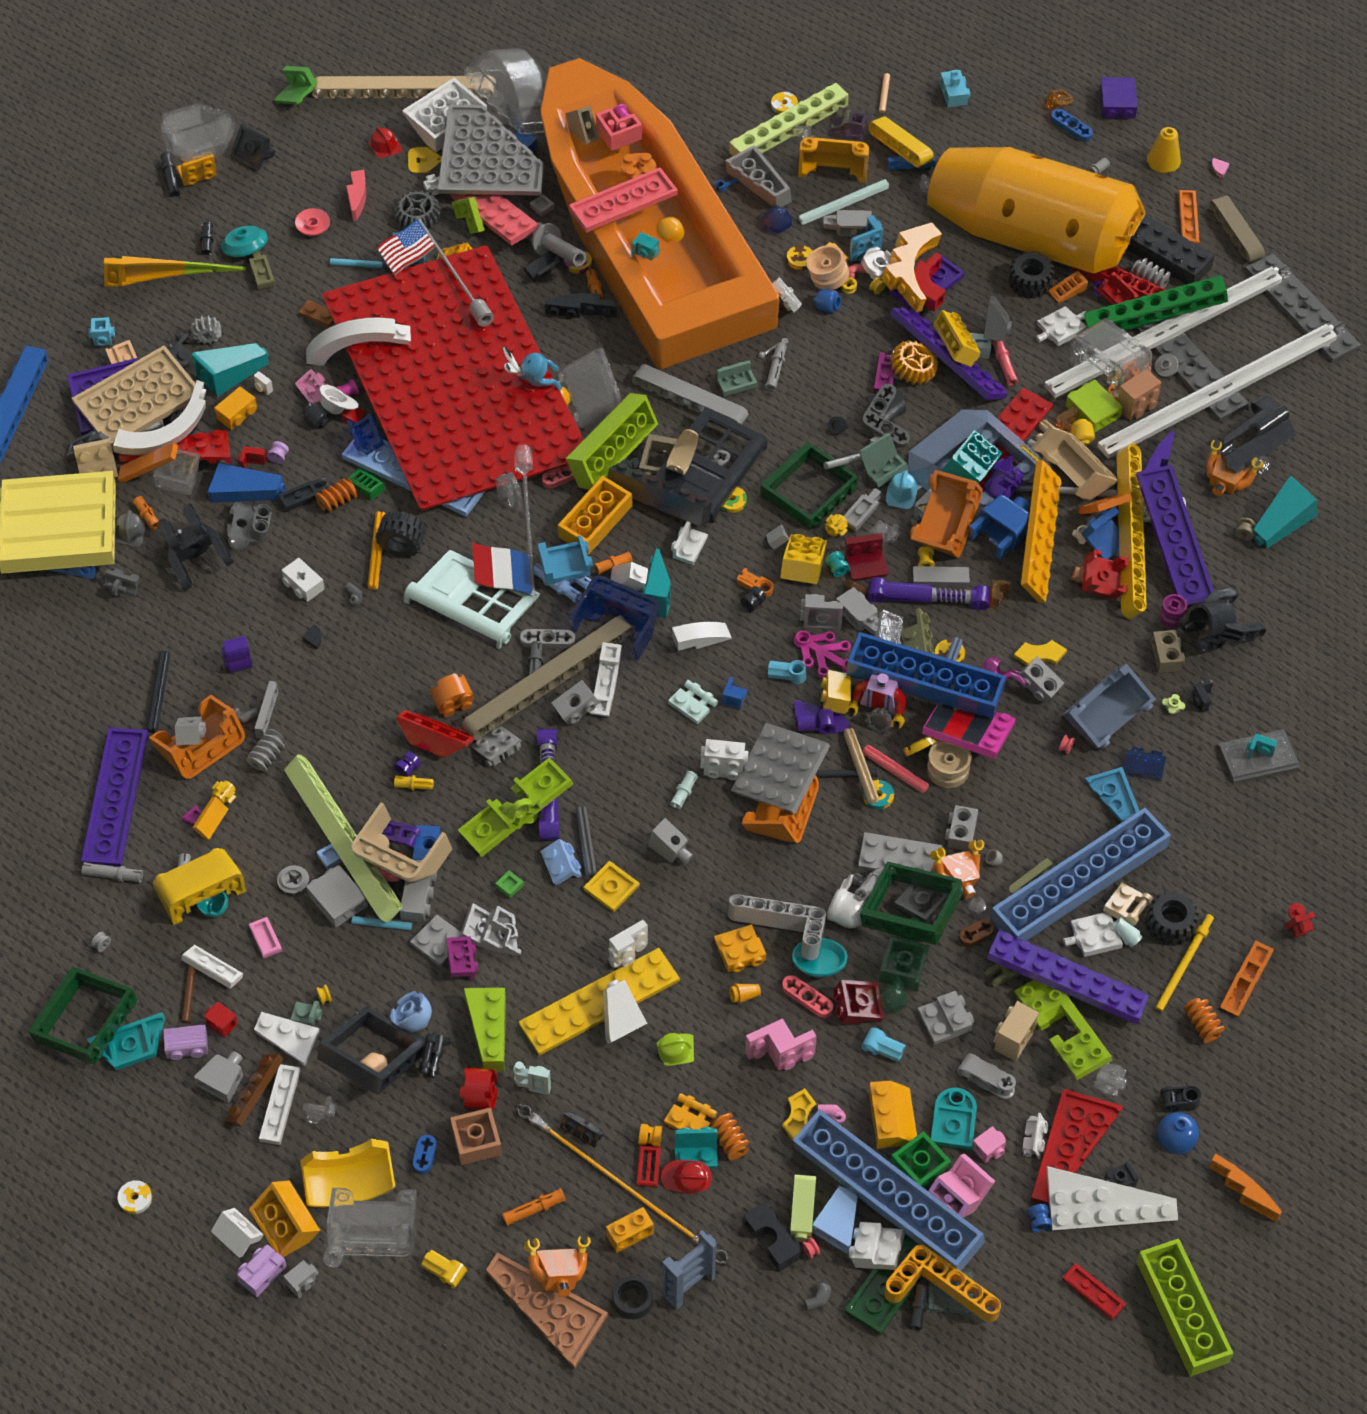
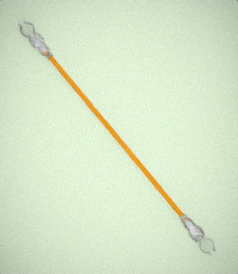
[516,1104,730,1266]

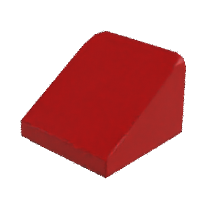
[342,407,365,426]

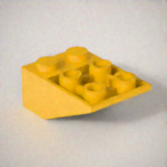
[780,534,827,584]

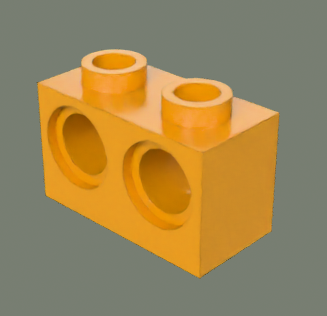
[606,1207,654,1253]

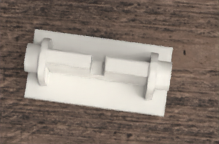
[1022,1113,1048,1159]

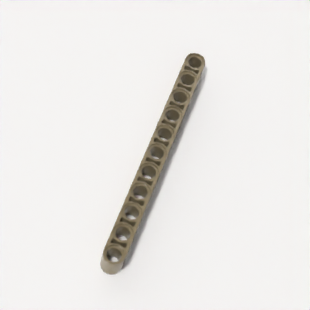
[461,616,634,740]

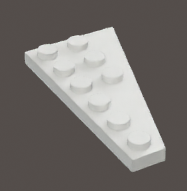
[1046,1166,1178,1230]

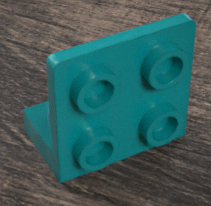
[675,1127,718,1169]

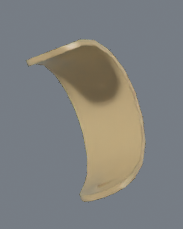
[666,429,698,475]

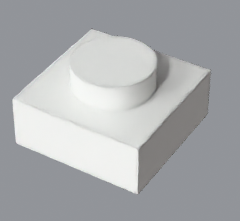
[254,371,273,395]

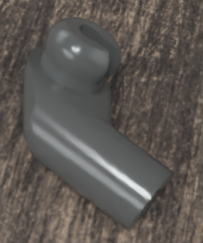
[344,582,363,606]
[232,707,259,723]
[805,1282,831,1310]

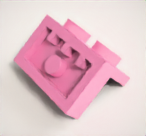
[295,369,329,404]

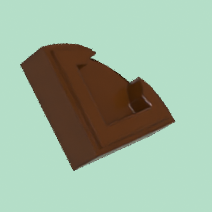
[844,578,868,596]

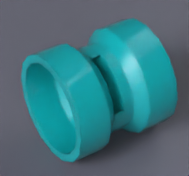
[826,551,850,577]

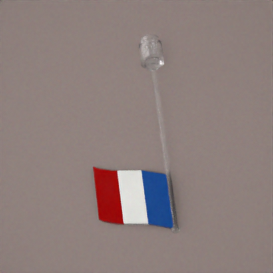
[472,445,537,599]

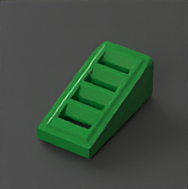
[348,468,384,500]

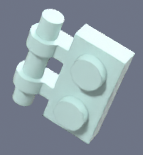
[668,680,718,724]
[513,1062,551,1095]

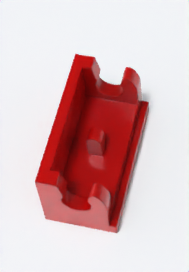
[1096,271,1139,305]

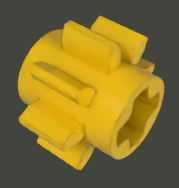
[825,514,848,537]
[212,780,236,804]

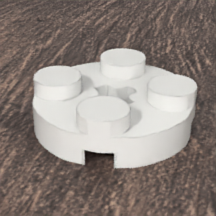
[861,247,891,280]

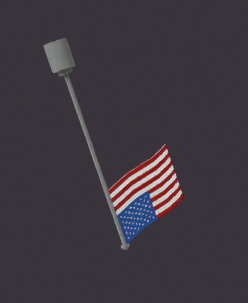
[377,216,494,327]

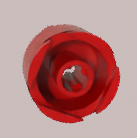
[460,1068,498,1110]

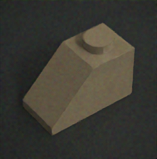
[565,106,600,144]

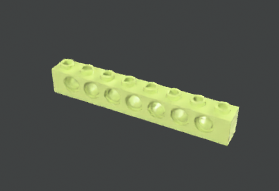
[729,83,849,156]

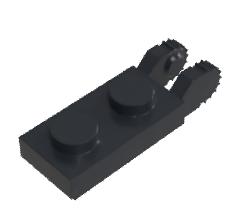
[278,478,329,512]

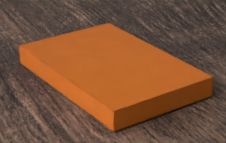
[1077,493,1132,515]

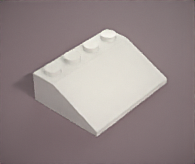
[402,78,487,152]

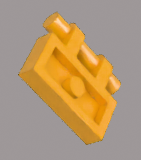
[664,1093,717,1130]

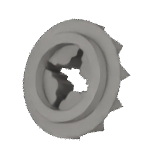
[277,865,310,895]

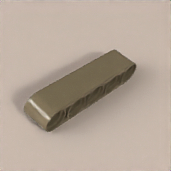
[1209,195,1265,263]

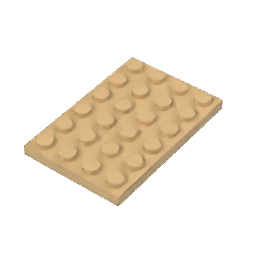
[72,346,195,448]

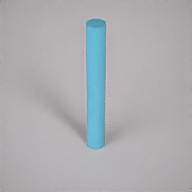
[330,258,383,269]
[352,916,412,931]

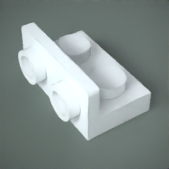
[671,521,708,565]

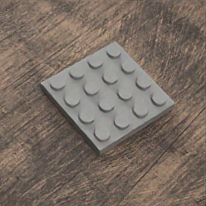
[731,723,830,814]

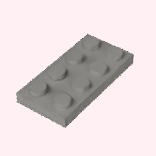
[858,832,942,872]

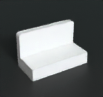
[211,1208,264,1258]

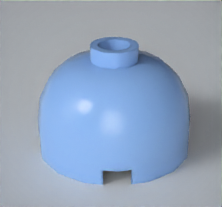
[390,991,432,1032]

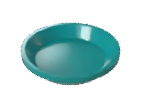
[221,226,268,257]
[792,938,847,978]

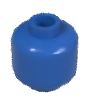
[814,289,841,313]

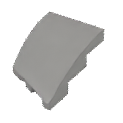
[459,903,521,956]

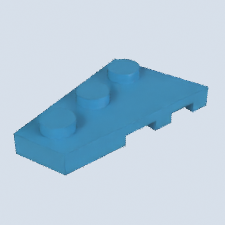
[1085,767,1139,823]

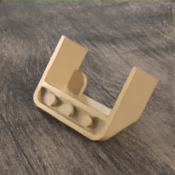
[1031,426,1118,500]
[352,803,452,882]

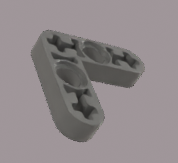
[861,384,910,447]

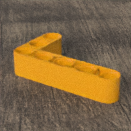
[885,1245,1001,1322]

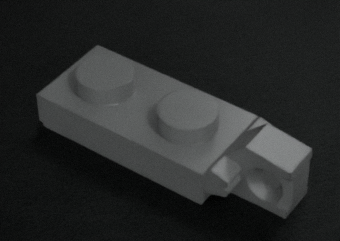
[67,431,109,460]

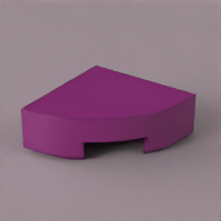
[181,805,203,825]

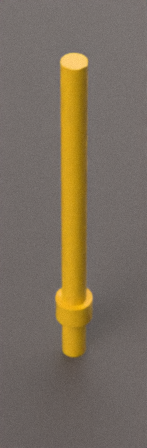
[1155,914,1214,1012]

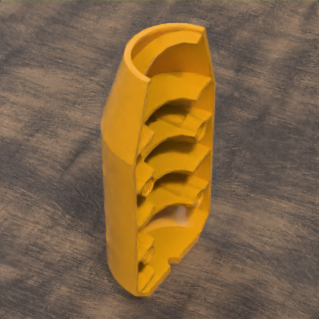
[927,147,1145,273]

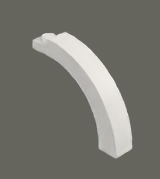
[306,318,411,366]
[113,380,206,455]

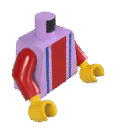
[846,674,906,729]

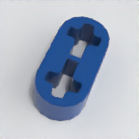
[413,1135,437,1174]

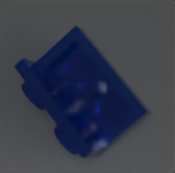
[347,415,384,456]
[1123,746,1166,780]

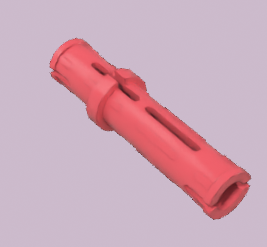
[992,340,1018,386]

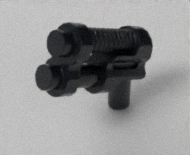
[419,1033,451,1078]

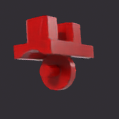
[1285,903,1315,938]

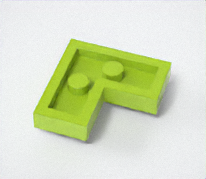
[452,197,484,234]

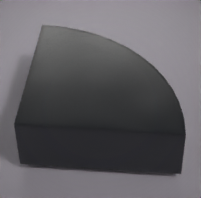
[302,624,322,649]

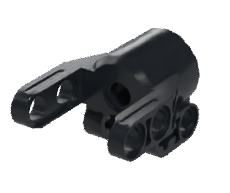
[158,503,234,591]
[1178,588,1267,653]

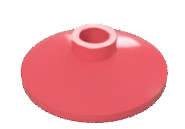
[295,208,330,236]

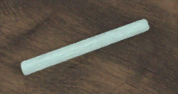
[798,179,889,225]

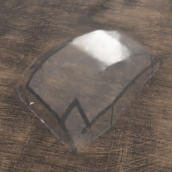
[464,48,546,135]
[161,103,236,162]

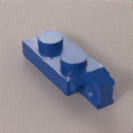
[887,155,936,170]

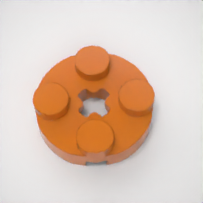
[621,153,656,180]

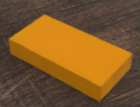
[192,797,228,840]

